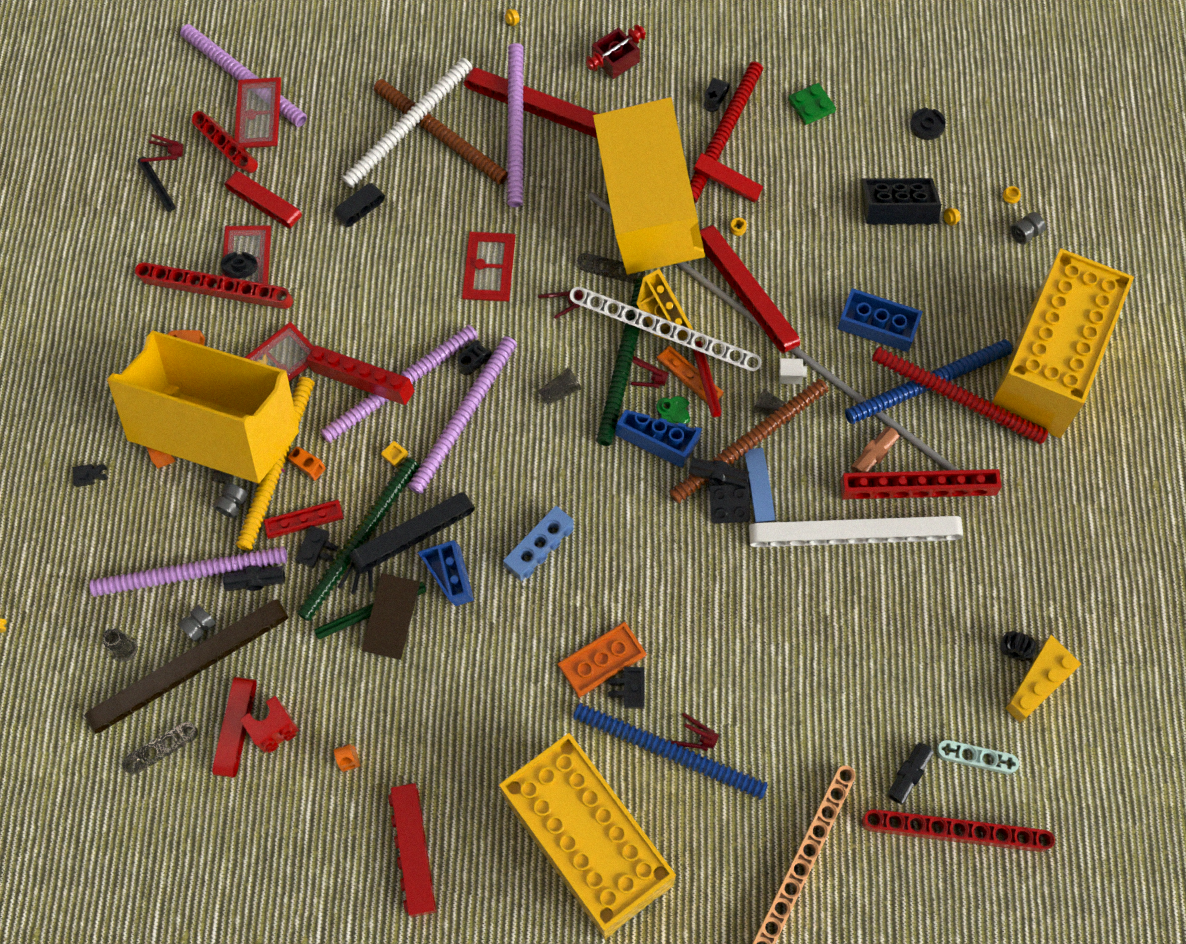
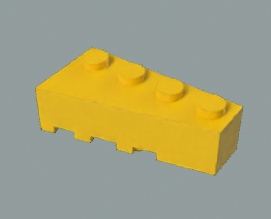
[1005,635,1081,723]

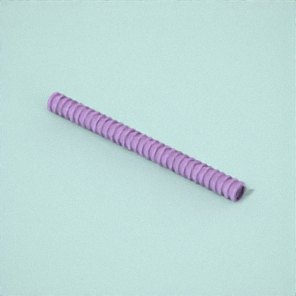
[180,24,307,127]
[507,43,524,207]
[320,325,478,443]
[408,336,517,494]
[89,546,287,597]

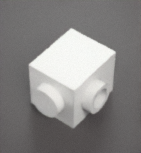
[779,358,807,384]

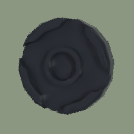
[910,108,946,140]
[220,252,258,279]

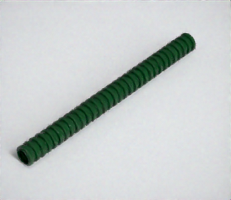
[596,278,643,446]
[296,457,420,621]

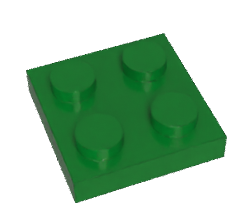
[788,83,836,125]

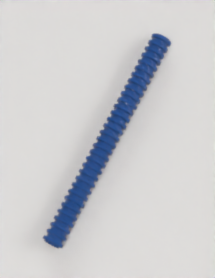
[845,339,1013,424]
[573,703,768,800]

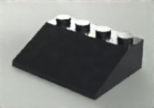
[862,178,942,225]

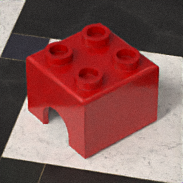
[240,696,299,753]

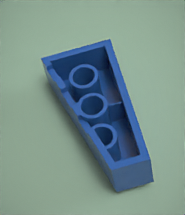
[615,410,702,468]

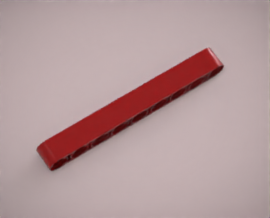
[463,67,598,138]
[700,225,801,354]
[135,262,293,309]
[862,809,1055,852]

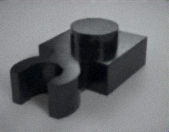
[72,464,108,487]

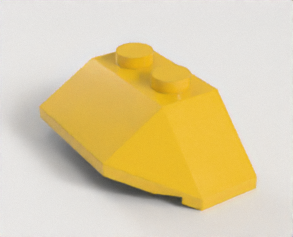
[637,268,694,341]

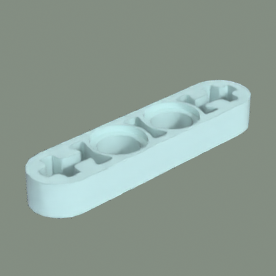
[936,740,1019,774]

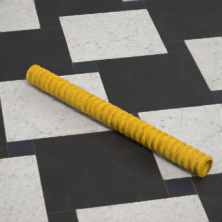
[236,377,315,551]

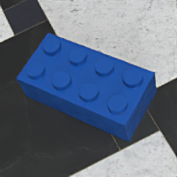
[838,288,923,352]

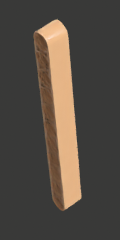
[752,765,856,944]

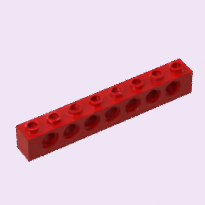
[840,469,1002,500]

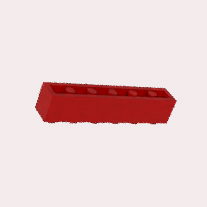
[306,345,415,405]
[388,783,437,918]

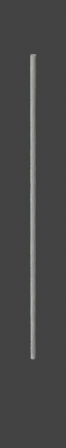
[588,192,959,470]

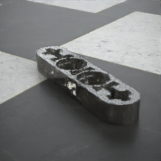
[577,253,646,284]
[122,722,198,775]

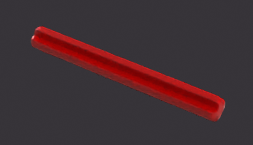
[693,341,722,418]

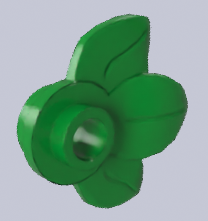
[656,396,690,424]

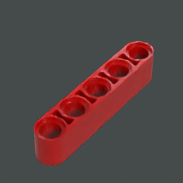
[192,111,258,173]
[224,171,302,229]
[212,677,257,778]

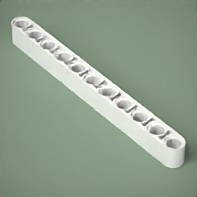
[570,287,762,371]
[749,516,963,547]

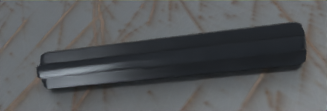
[137,156,176,212]

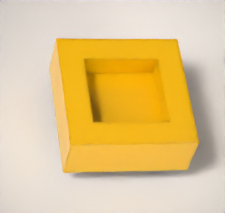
[381,441,409,468]

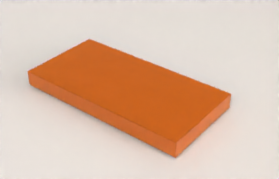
[557,622,647,698]

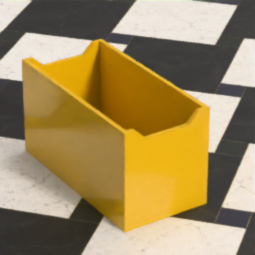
[593,97,705,275]
[991,248,1134,438]
[107,330,299,484]
[499,733,676,939]

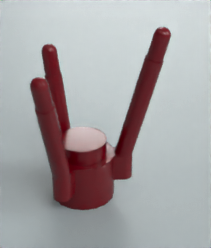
[140,134,184,162]
[538,290,583,319]
[631,356,669,389]
[667,713,719,751]

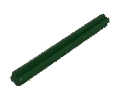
[314,582,426,639]

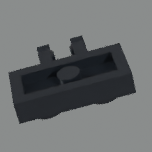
[295,526,338,568]
[608,667,645,709]

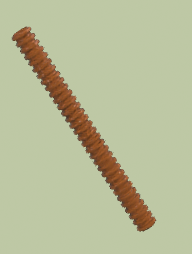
[374,79,508,185]
[669,378,828,504]

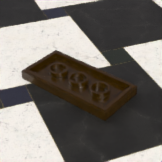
[362,573,420,660]

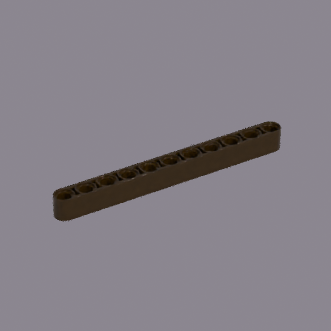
[84,599,289,734]

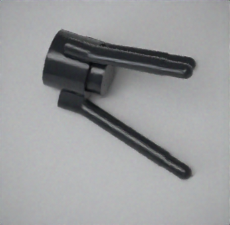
[338,560,373,595]

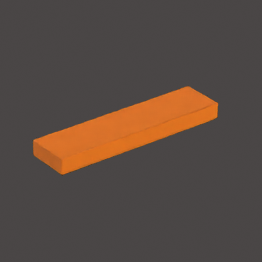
[657,345,724,404]

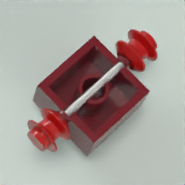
[585,24,646,79]

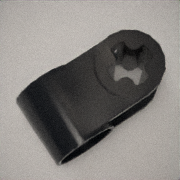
[704,77,730,112]
[457,340,492,375]

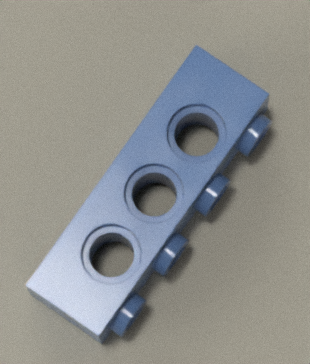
[503,506,574,582]

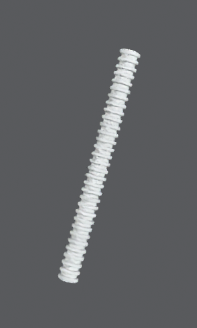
[342,58,473,188]

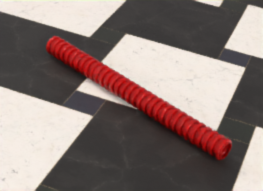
[690,61,764,203]
[872,346,1048,445]

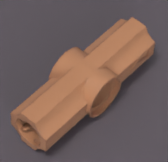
[851,426,900,473]

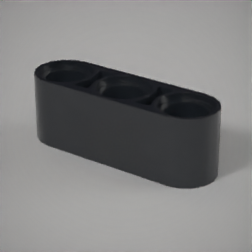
[334,183,385,227]

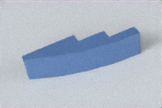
[744,448,775,523]

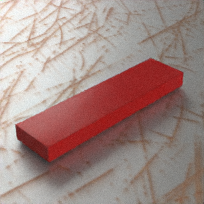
[693,153,764,203]
[263,499,344,539]

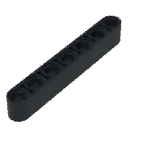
[349,492,475,573]

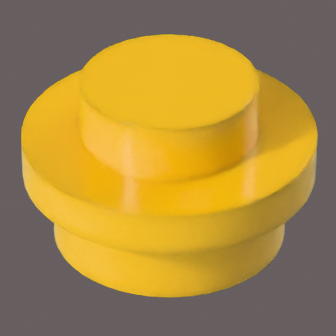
[505,9,519,26]
[1002,186,1021,204]
[944,207,961,226]

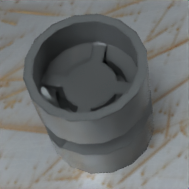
[1010,212,1046,245]
[213,482,248,518]
[178,604,216,642]

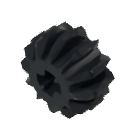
[1000,631,1037,662]

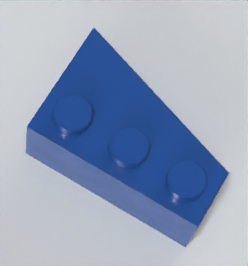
[417,540,474,606]

